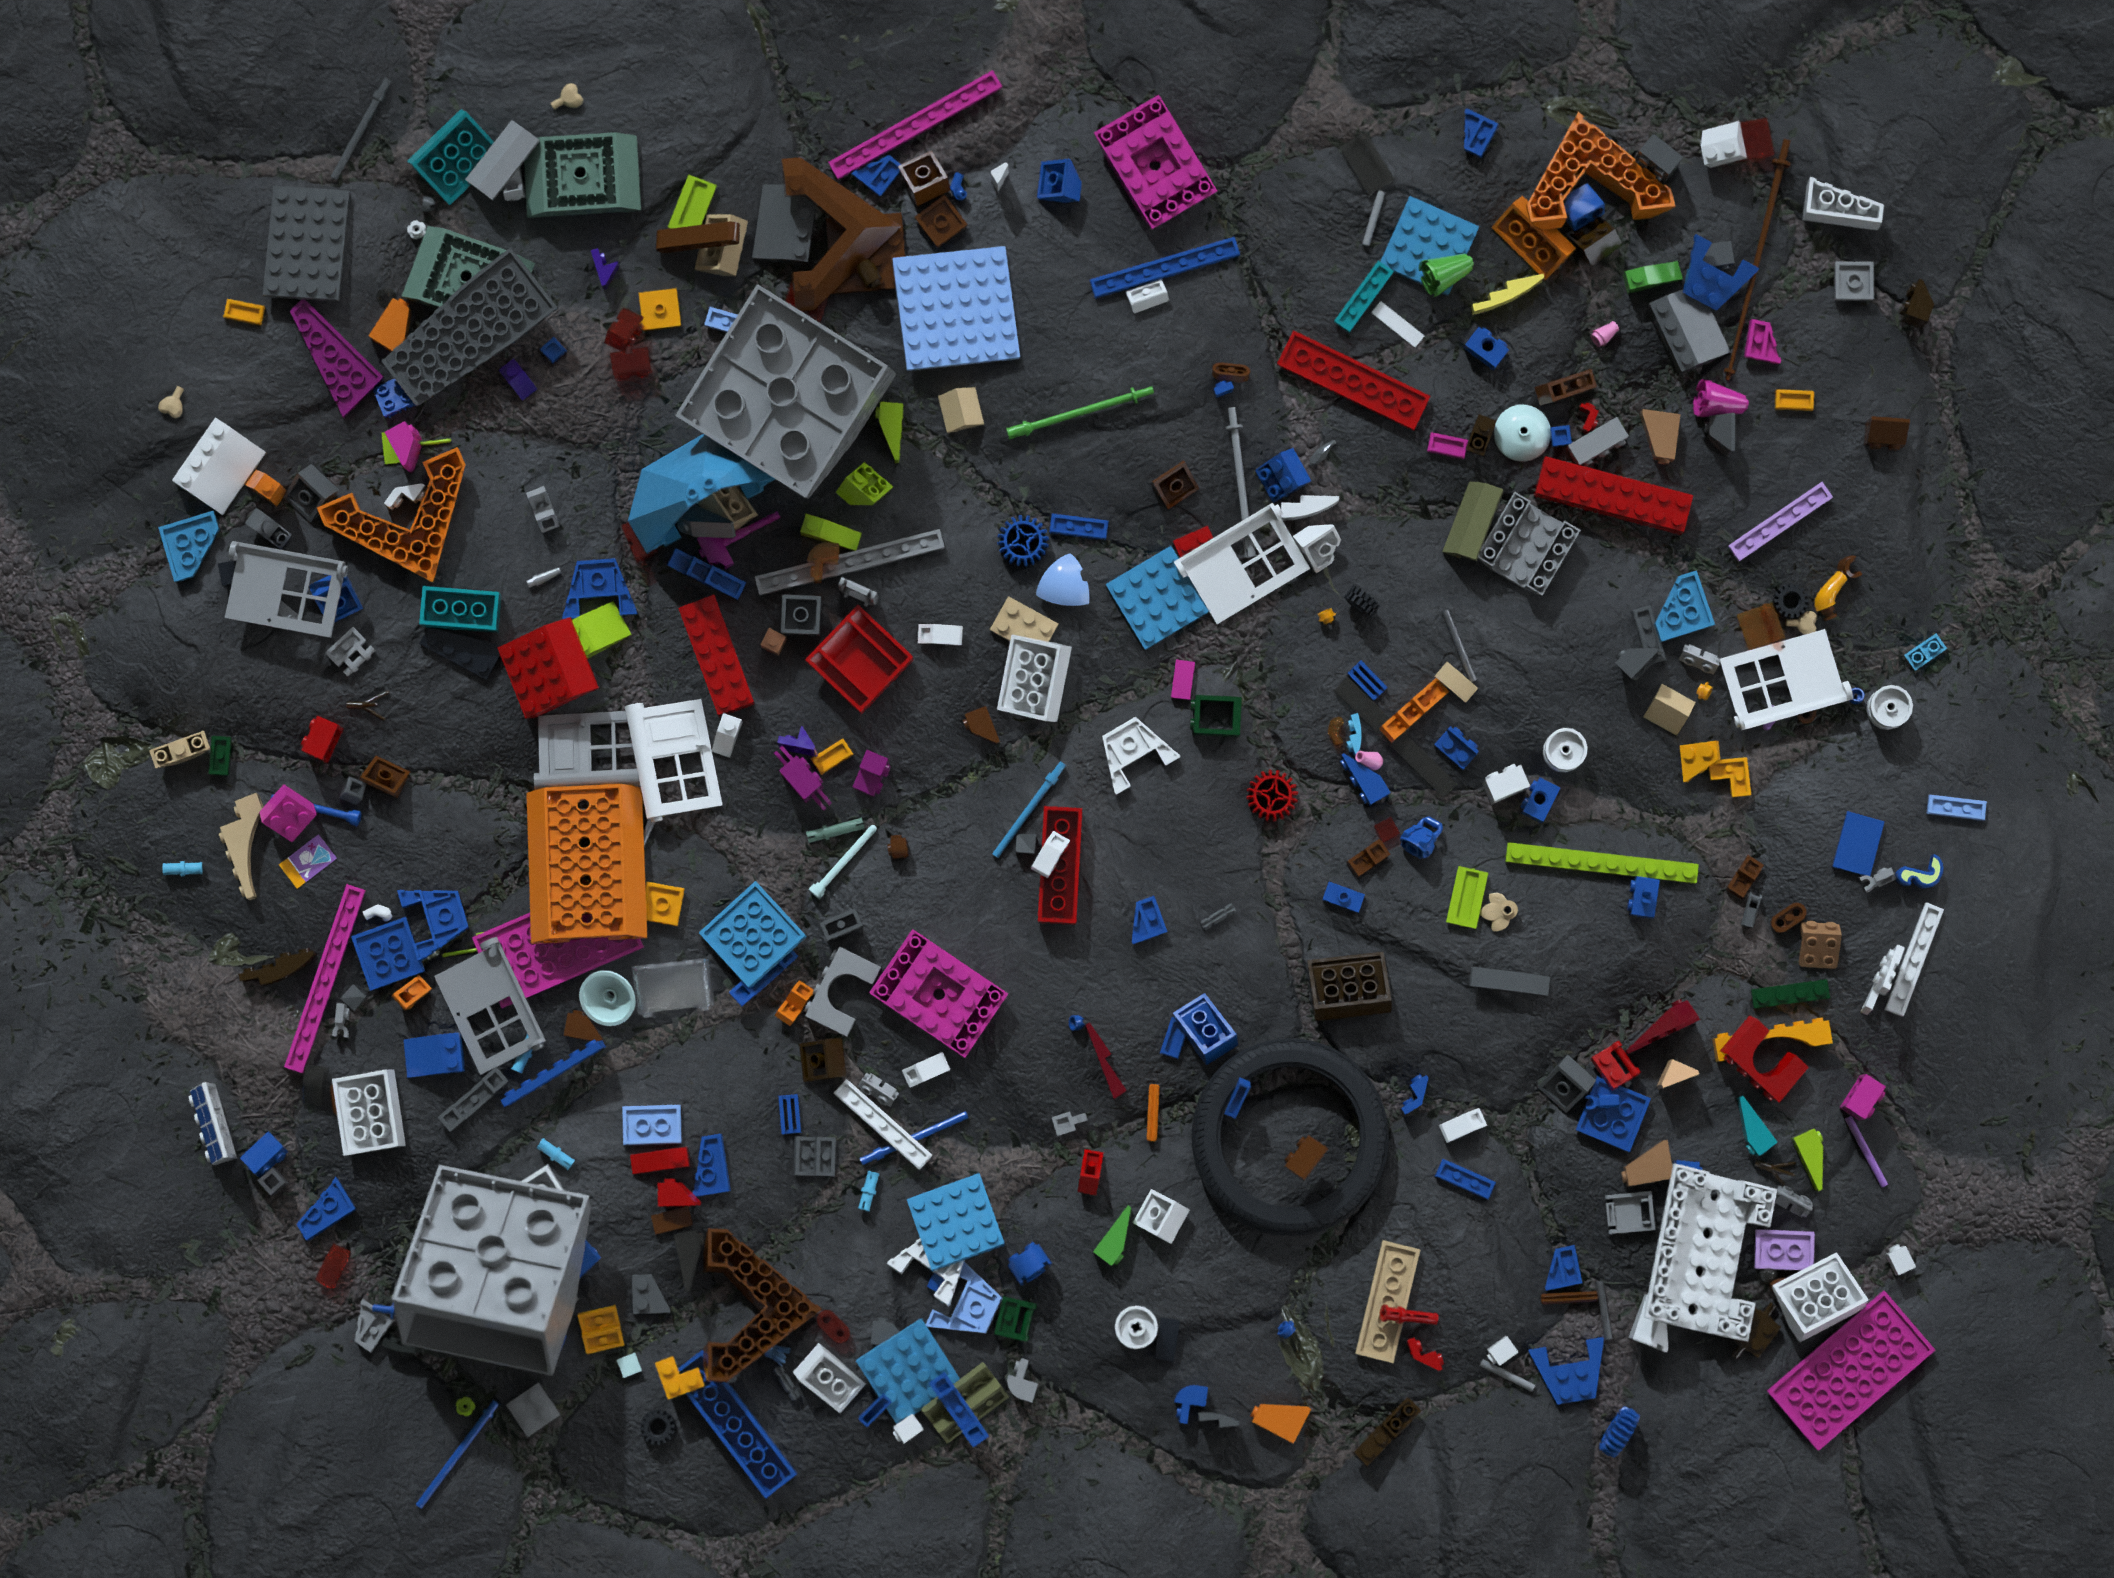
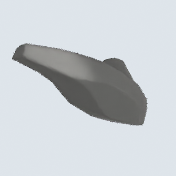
[1310,440,1337,467]

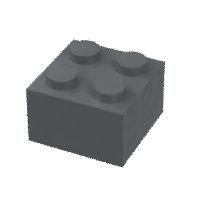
[1635,133,1683,183]
[781,595,822,637]

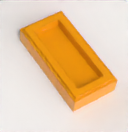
[223,299,265,326]
[1775,389,1814,411]
[811,739,853,775]

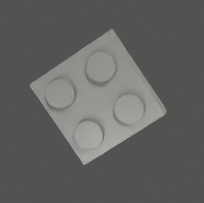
[1834,262,1874,301]
[506,1383,561,1437]

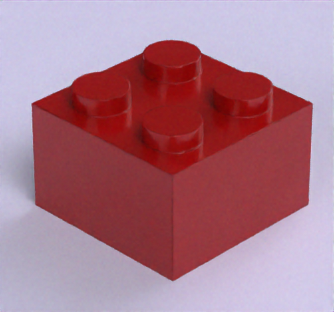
[301,715,344,764]

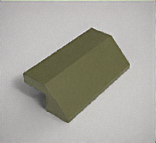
[1442,482,1504,561]
[921,1362,1009,1444]

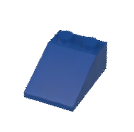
[1173,993,1238,1065]
[404,1032,465,1078]

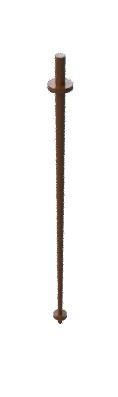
[1724,139,1791,381]

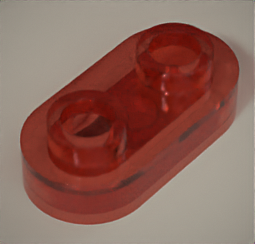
[817,1310,850,1343]

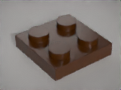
[914,195,968,248]

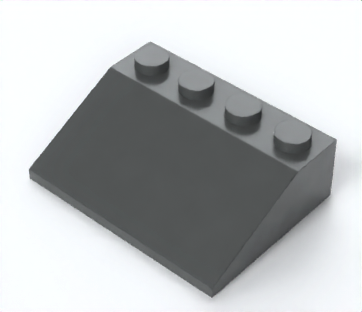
[752,184,817,267]
[1647,290,1731,376]

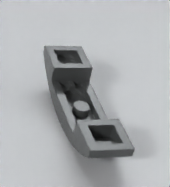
[438,1067,509,1132]

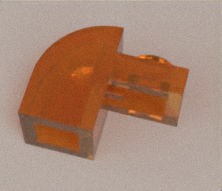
[807,543,840,583]

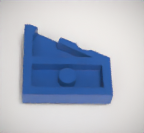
[852,155,901,197]
[1132,896,1167,945]
[1545,1245,1582,1291]

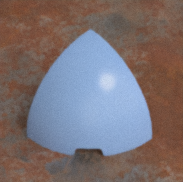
[1036,554,1089,606]

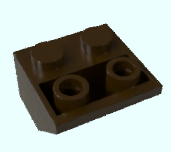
[1566,215,1622,267]
[1899,279,1934,329]

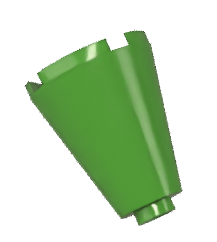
[1418,254,1474,297]

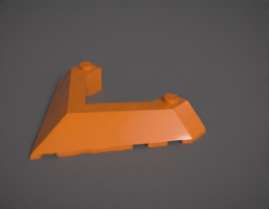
[1526,112,1675,230]
[317,447,466,582]

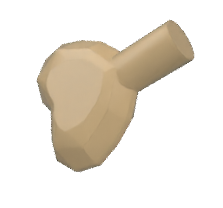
[551,83,583,109]
[158,386,184,418]
[1785,611,1817,635]

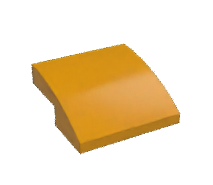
[578,1305,624,1354]

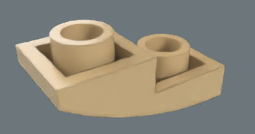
[1435,662,1478,703]

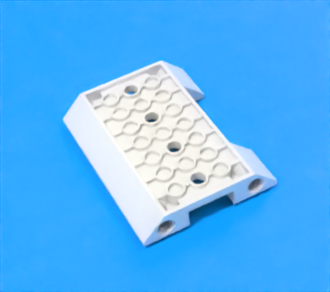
[1644,1164,1777,1341]

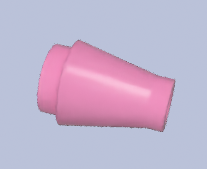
[1590,321,1619,347]
[1355,751,1383,771]

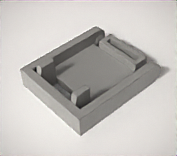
[838,577,878,607]
[1605,1191,1655,1234]

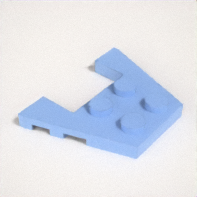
[926,1261,1002,1333]

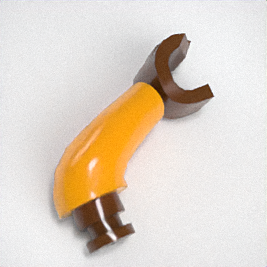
[1814,555,1862,621]

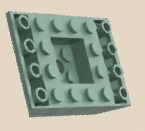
[524,132,641,218]
[402,226,535,309]

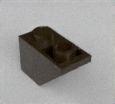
[1465,414,1496,456]

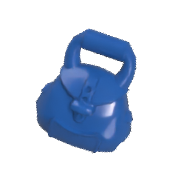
[1400,816,1443,859]

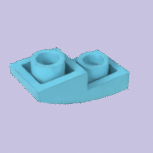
[1904,633,1947,671]
[1346,713,1361,756]

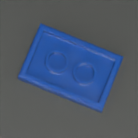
[1832,811,1885,876]

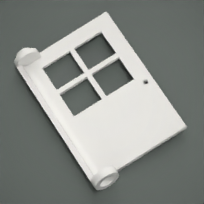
[1174,503,1310,624]
[1720,629,1853,730]
[625,699,722,822]

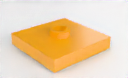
[639,288,681,331]
[646,882,685,927]

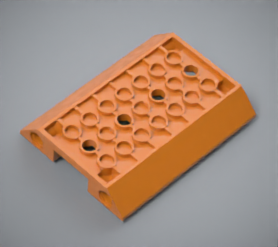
[527,784,647,944]

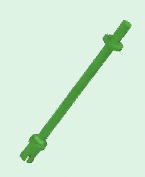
[1006,386,1154,440]

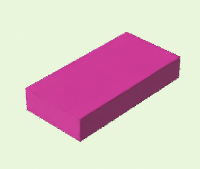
[1427,432,1468,459]
[1171,660,1195,700]

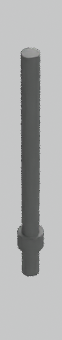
[331,78,391,181]

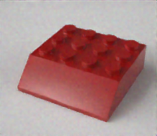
[805,605,914,715]
[498,617,599,719]

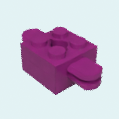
[774,746,832,811]

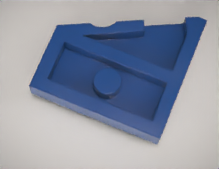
[1464,108,1499,158]

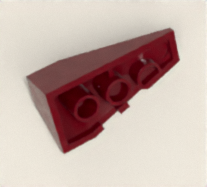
[1625,999,1700,1054]

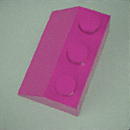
[385,421,422,473]

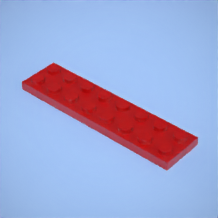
[1277,330,1430,431]

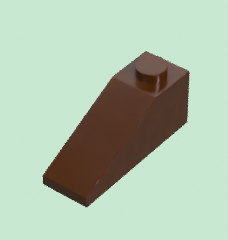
[1534,369,1597,405]

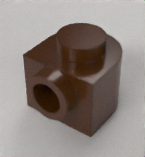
[887,835,909,859]

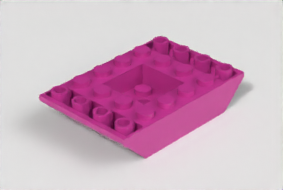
[1094,95,1217,230]
[869,929,1008,1058]

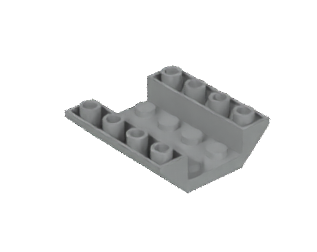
[1478,492,1581,596]

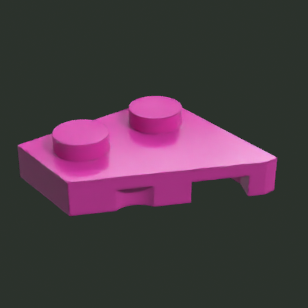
[1744,319,1781,364]

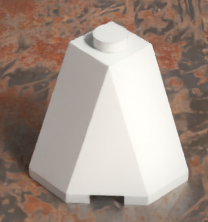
[1628,1294,1668,1352]

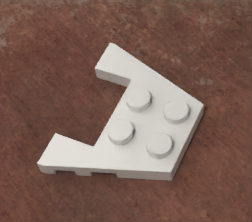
[1102,717,1180,795]
[1861,945,1904,1015]
[887,1238,964,1307]

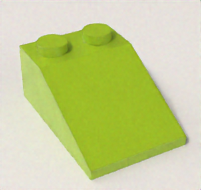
[572,601,632,659]

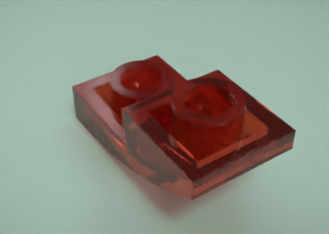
[315,1244,351,1289]

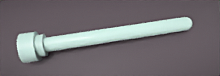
[808,825,877,899]

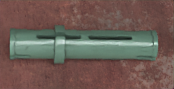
[806,817,865,843]

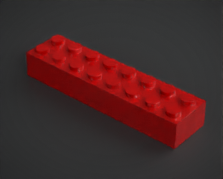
[1534,456,1693,535]

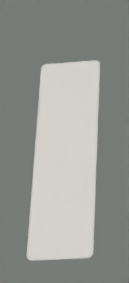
[1372,302,1424,347]

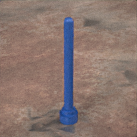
[271,794,362,826]

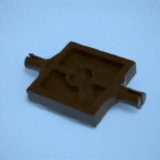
[1731,1302,1781,1360]

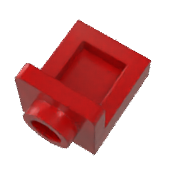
[1578,403,1599,434]

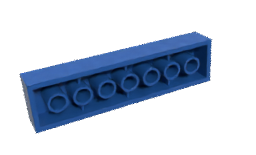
[678,1350,798,1499]

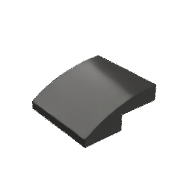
[793,1136,836,1176]
[1198,1412,1239,1427]

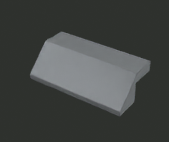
[465,120,540,201]

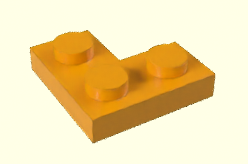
[1709,757,1751,798]
[655,1356,705,1400]

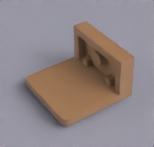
[1799,921,1842,969]

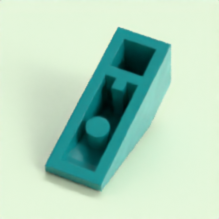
[1737,1096,1778,1156]

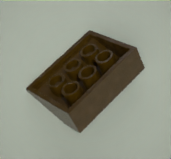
[1307,952,1392,1021]

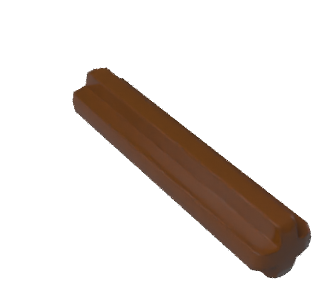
[1540,1291,1598,1304]

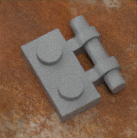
[325,627,376,676]

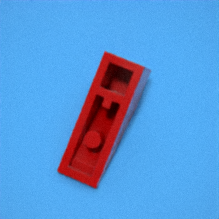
[630,1147,690,1174]

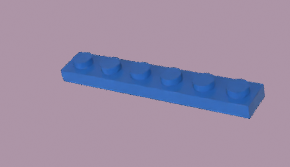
[501,1039,606,1107]

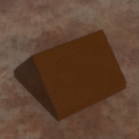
[1151,461,1199,509]
[359,756,410,799]

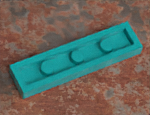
[1334,260,1394,333]

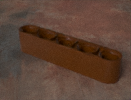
[656,221,740,253]

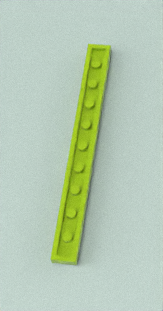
[1505,843,1699,884]

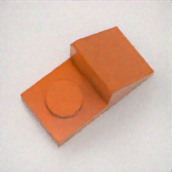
[392,975,432,1010]

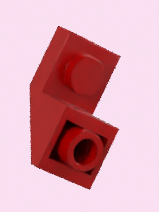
[1406,1337,1444,1371]

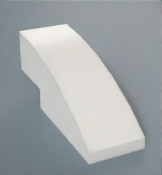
[1280,495,1339,520]

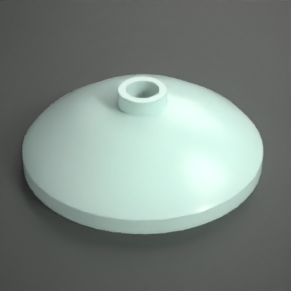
[1494,405,1551,462]
[579,971,636,1026]

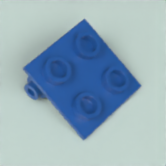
[373,378,416,418]

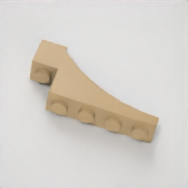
[219,793,264,900]

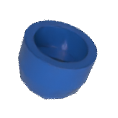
[1849,688,1864,704]
[1069,1015,1085,1031]

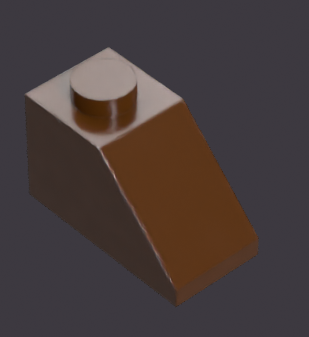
[963,706,1000,745]
[564,1010,604,1042]

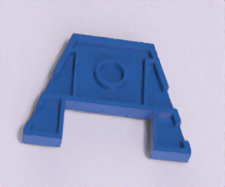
[1683,234,1759,311]
[562,558,638,620]
[397,890,469,962]
[1528,1337,1604,1405]

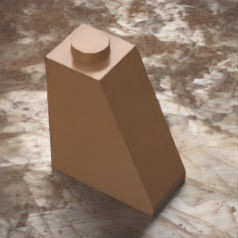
[1640,409,1681,464]
[1621,1140,1673,1186]

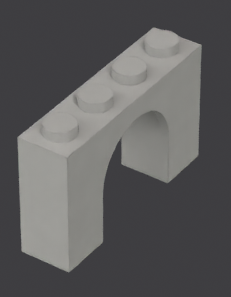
[804,947,882,1037]

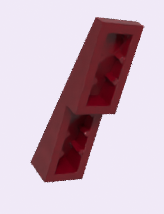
[1086,1022,1127,1099]

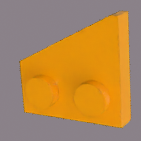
[1680,741,1720,782]

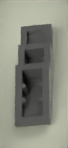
[1469,967,1550,996]

